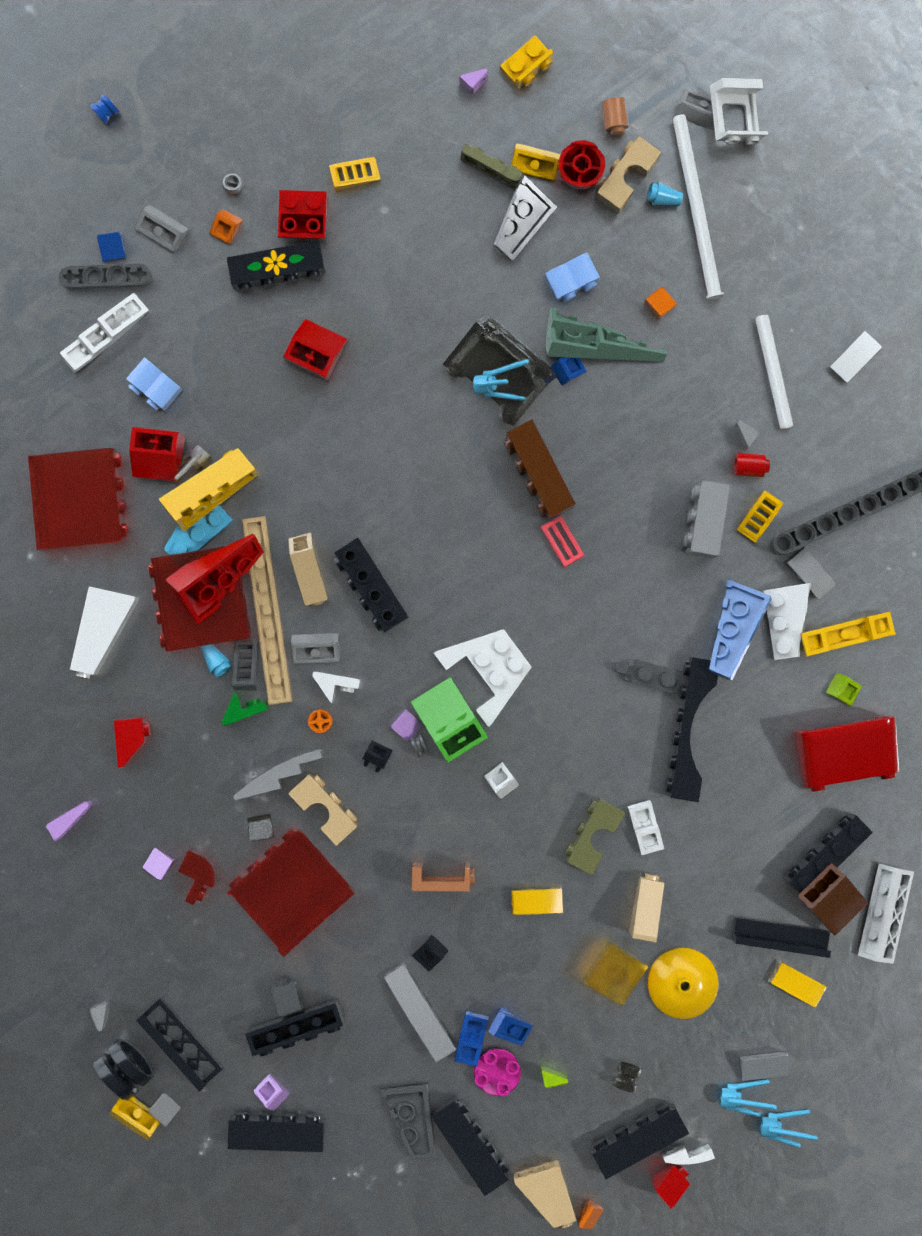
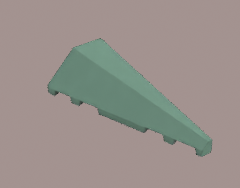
[545,307,667,362]

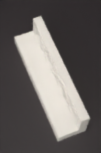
[858,863,914,964]

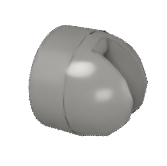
[223,173,242,194]

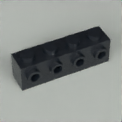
[334,538,409,633]
[784,813,873,894]
[245,998,345,1057]

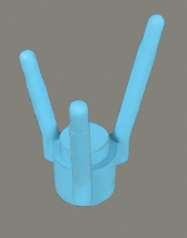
[473,359,529,401]
[720,1079,777,1118]
[760,1110,818,1148]

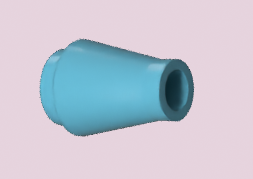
[647,182,683,206]
[200,641,231,678]

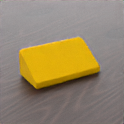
[511,143,561,182]
[109,1097,160,1140]

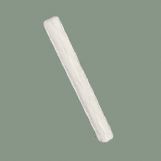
[756,315,793,429]

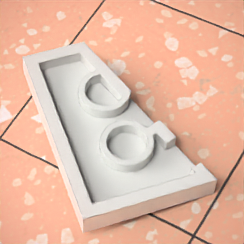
[763,583,811,660]

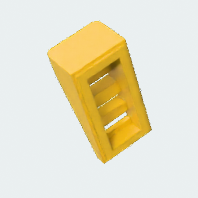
[329,157,381,192]
[736,490,784,543]

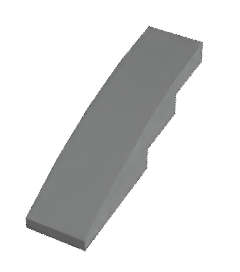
[234,749,324,800]
[385,966,457,1063]

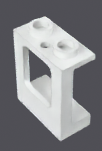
[710,78,768,145]

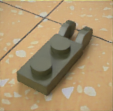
[460,144,522,188]

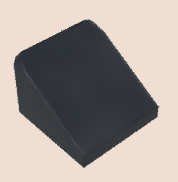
[412,935,448,971]

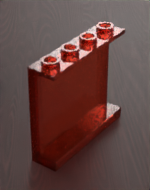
[28,448,128,551]
[148,546,252,652]
[227,828,356,957]

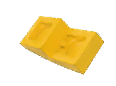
[511,888,563,915]
[771,962,827,1008]

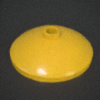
[647,947,719,1019]

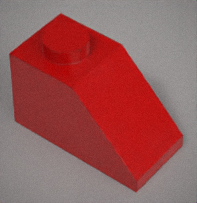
[114,717,151,768]
[651,1163,690,1209]

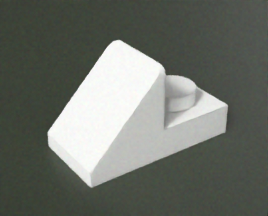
[313,671,361,703]

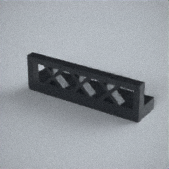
[732,917,831,958]
[136,998,223,1092]

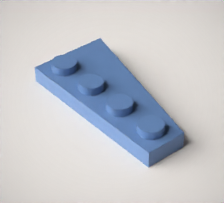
[709,579,772,681]

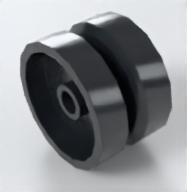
[93,1038,154,1101]

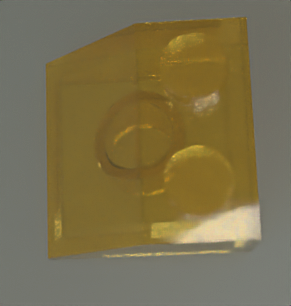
[583,939,649,1005]

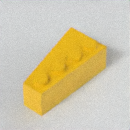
[159,448,258,533]

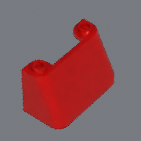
[794,715,899,792]

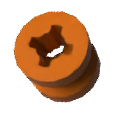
[308,709,333,733]

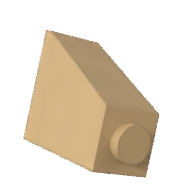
[288,533,328,606]
[629,873,664,942]
[513,1160,576,1229]

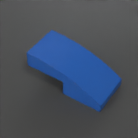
[454,1011,489,1067]

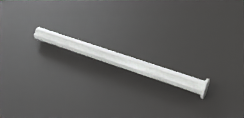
[673,115,724,300]

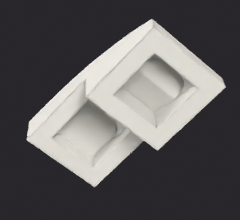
[830,331,882,383]
[627,800,664,855]
[661,1144,715,1165]

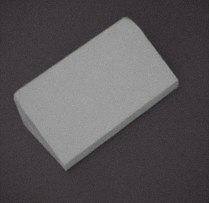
[675,88,728,131]
[134,205,188,252]
[291,633,340,664]
[739,1051,789,1081]

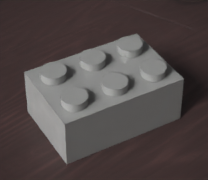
[683,480,730,558]

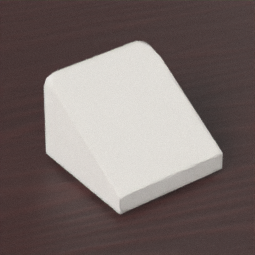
[484,762,519,798]

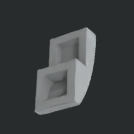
[786,547,836,600]

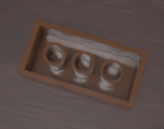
[504,419,576,521]

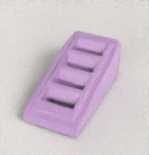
[46,800,93,842]

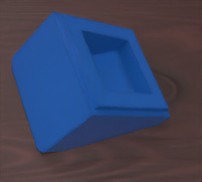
[97,232,126,262]
[551,357,587,385]

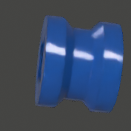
[90,94,119,124]

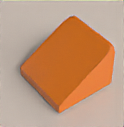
[209,209,242,244]
[644,287,677,320]
[577,1200,604,1229]

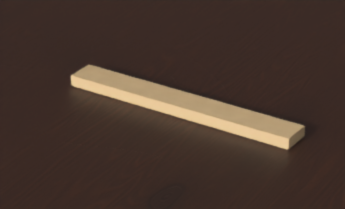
[242,516,293,705]

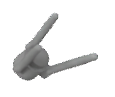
[175,445,211,480]

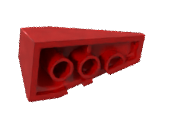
[165,534,264,624]

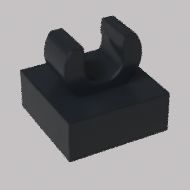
[362,740,393,772]

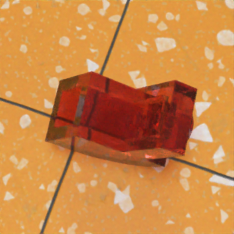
[178,848,218,905]

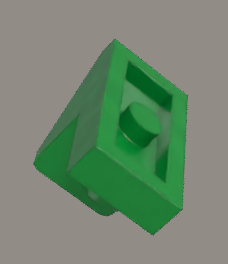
[221,691,269,726]

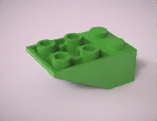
[411,677,488,763]

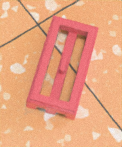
[541,515,585,568]

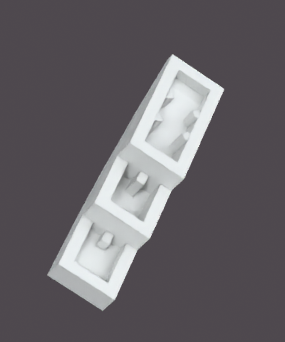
[59,293,149,373]

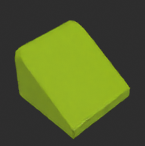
[826,673,862,707]
[541,1066,568,1088]

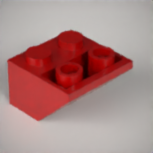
[278,190,329,239]
[283,319,348,382]
[129,427,185,482]

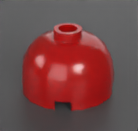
[558,140,605,190]

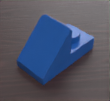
[488,1008,533,1046]

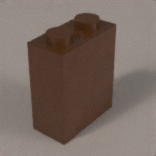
[798,863,868,936]

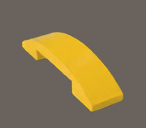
[800,612,896,657]

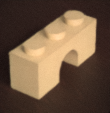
[596,136,662,214]
[288,773,358,846]

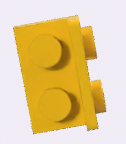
[500,35,554,89]

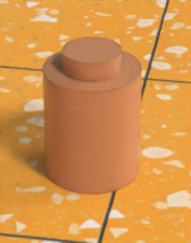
[602,97,629,135]

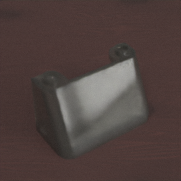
[442,316,557,426]

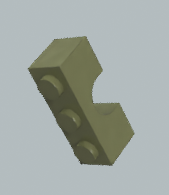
[564,798,626,875]

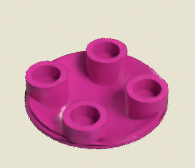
[474,1049,521,1096]

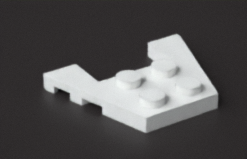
[434,629,531,727]

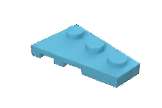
[164,505,233,567]

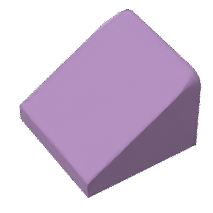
[459,69,488,94]
[391,709,423,742]
[143,847,175,881]
[253,1074,290,1110]

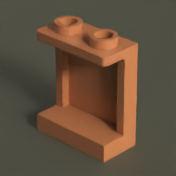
[412,862,475,892]

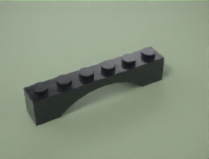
[665,657,718,802]

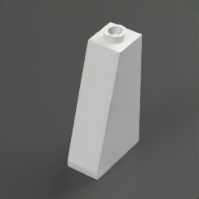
[70,587,139,678]

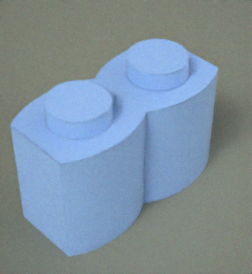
[545,253,600,302]
[126,357,183,411]

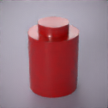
[734,452,770,477]

